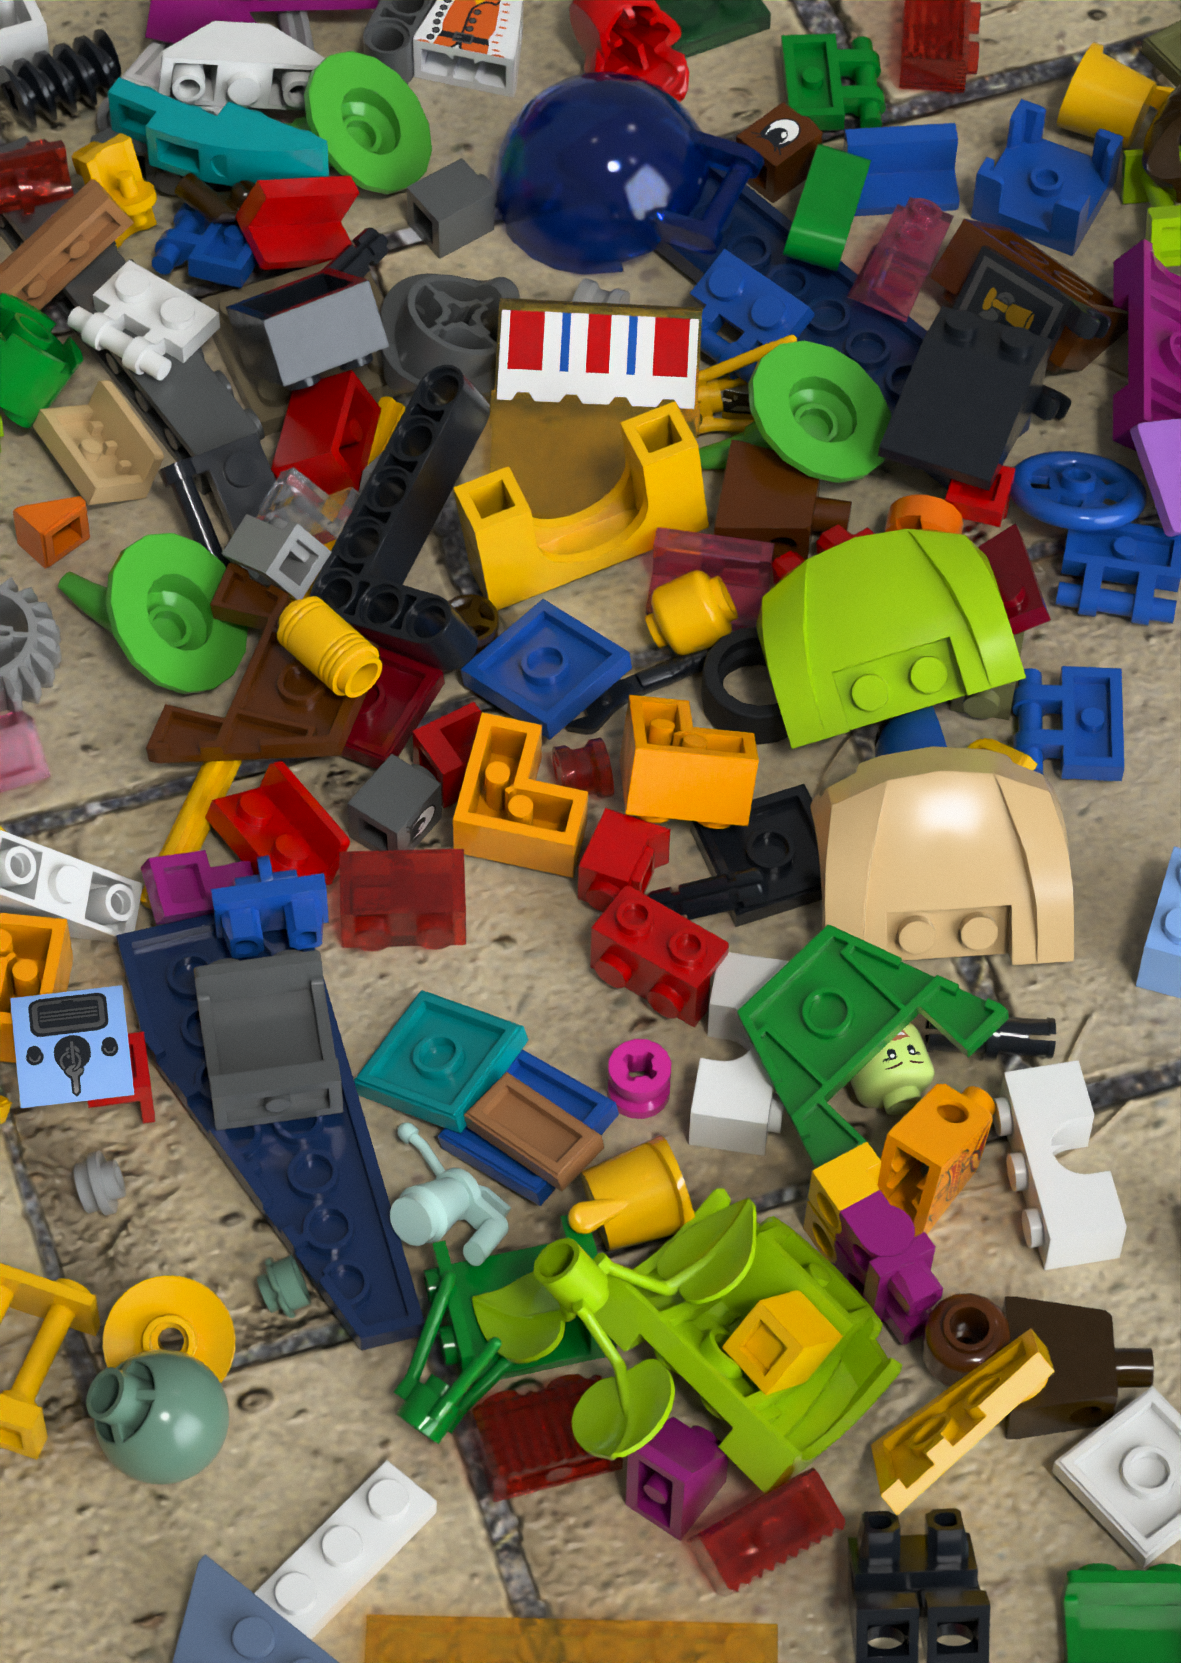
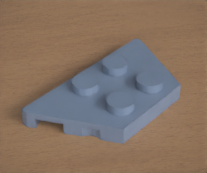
[172,1554,339,1663]

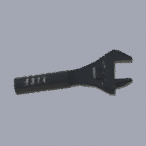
[566,649,708,734]

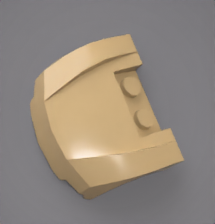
[810,746,1074,965]

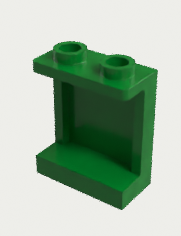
[1060,1563,1181,1663]

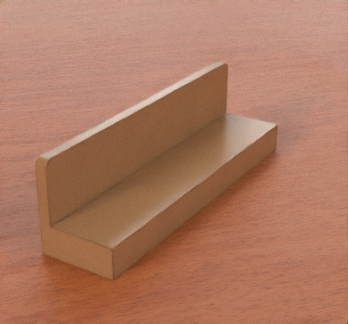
[0,179,134,310]

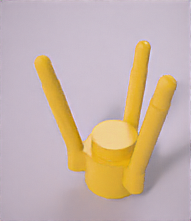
[673,335,797,435]

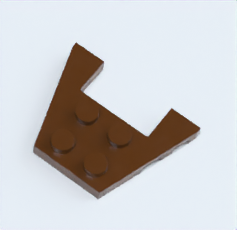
[146,563,381,764]

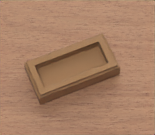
[464,1072,605,1192]

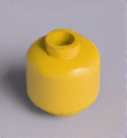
[645,570,738,656]

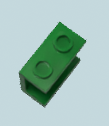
[423,1215,617,1386]

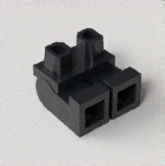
[848,1508,990,1663]

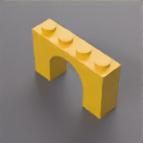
[453,401,709,611]

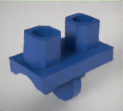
[211,855,329,959]

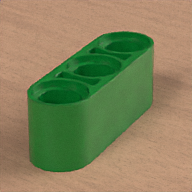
[782,143,871,272]

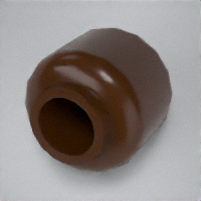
[921,1293,1011,1387]

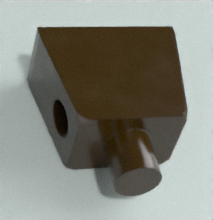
[1002,1296,1154,1440]

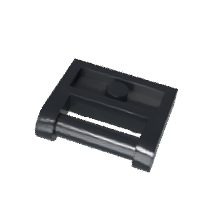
[158,433,293,568]

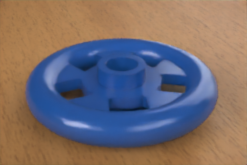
[1010,451,1147,531]

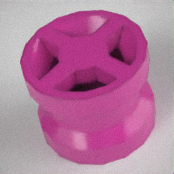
[607,1039,671,1119]

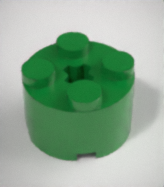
[0,292,83,428]

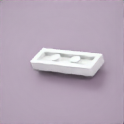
[254,1460,437,1640]

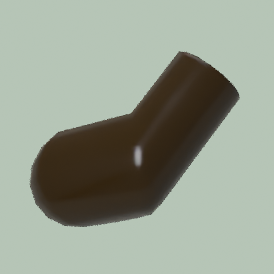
[175,172,255,224]

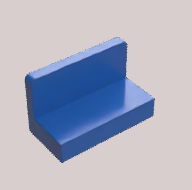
[843,123,960,216]

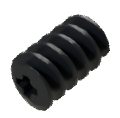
[0,29,121,129]

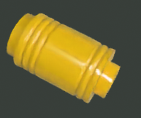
[277,596,382,698]

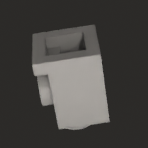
[221,514,332,600]

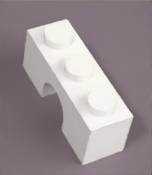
[688,952,789,1156]
[992,1060,1127,1270]

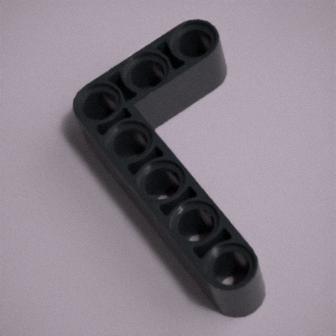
[310,365,490,671]

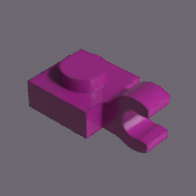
[140,850,254,925]

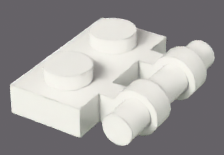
[67,260,220,381]

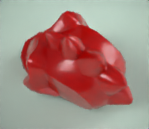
[569,0,690,111]

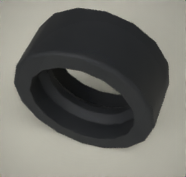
[701,627,788,744]

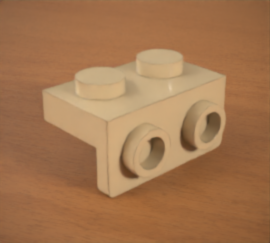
[33,380,164,505]

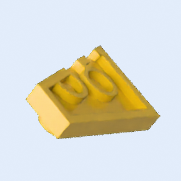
[871,1328,1055,1515]

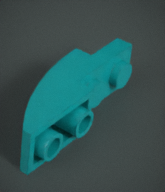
[108,77,329,186]

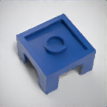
[971,99,1124,256]

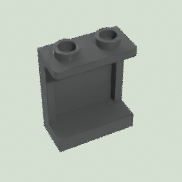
[194,950,343,1131]

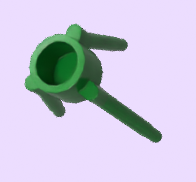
[393,1270,515,1445]

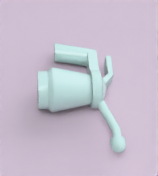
[390,1122,511,1266]

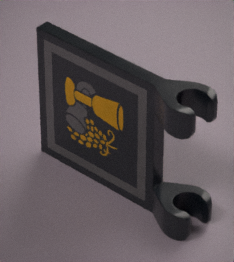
[952,245,1112,420]

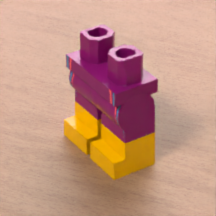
[803,1142,943,1345]

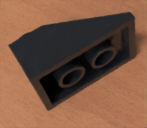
[878,306,1052,491]

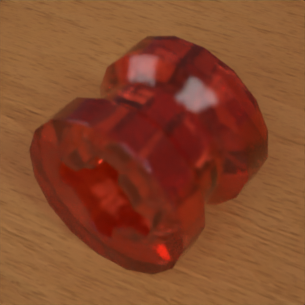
[552,737,614,799]

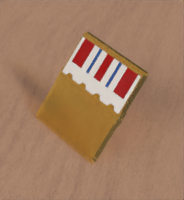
[489,298,703,519]

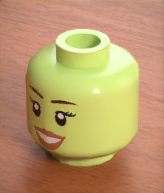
[850,1023,935,1115]

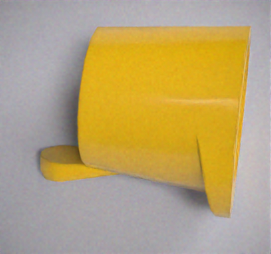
[1057,42,1174,149]
[567,1135,695,1252]

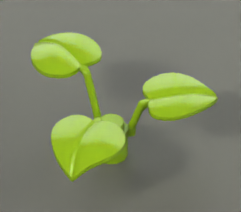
[472,1197,757,1460]

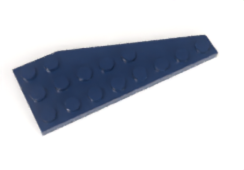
[116,913,425,1351]

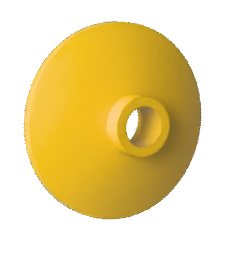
[103,1275,236,1383]

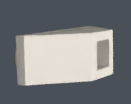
[158,21,325,111]
[0,830,143,943]

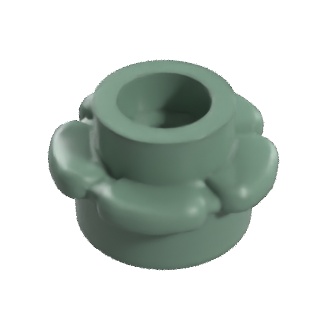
[257,1255,311,1318]

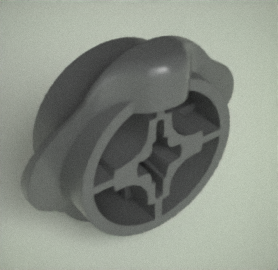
[380,273,521,397]

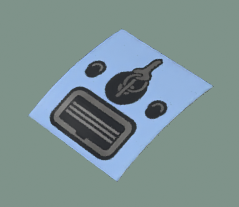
[10,985,134,1108]

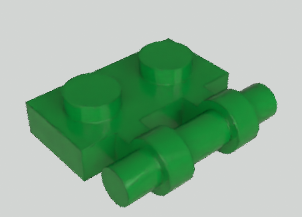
[780,33,886,130]

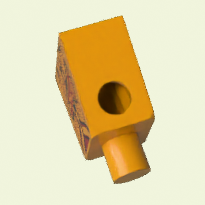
[877,1084,996,1237]

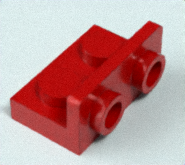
[205,761,350,886]

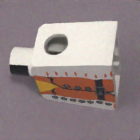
[413,0,523,98]

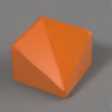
[13,496,90,569]

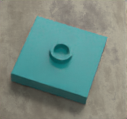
[354,990,529,1134]

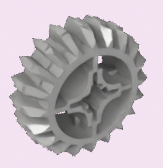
[0,577,62,717]

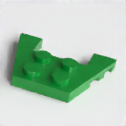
[737,924,1009,1169]

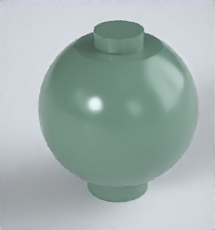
[86,1349,229,1485]

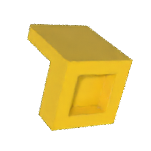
[722,1290,843,1395]

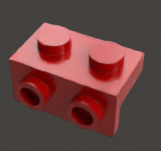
[590,886,729,1028]

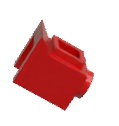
[578,808,671,912]

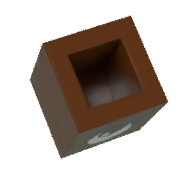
[734,102,823,204]

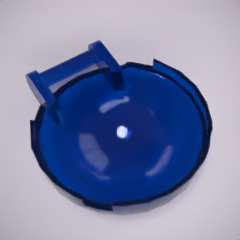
[494,71,765,275]

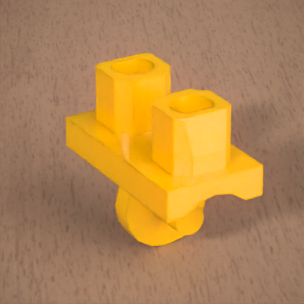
[71,133,157,248]

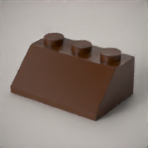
[929,219,1128,373]

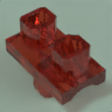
[0,139,74,217]

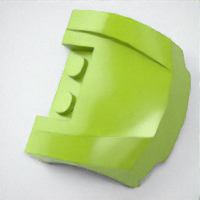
[756,529,1026,749]
[593,1188,902,1494]

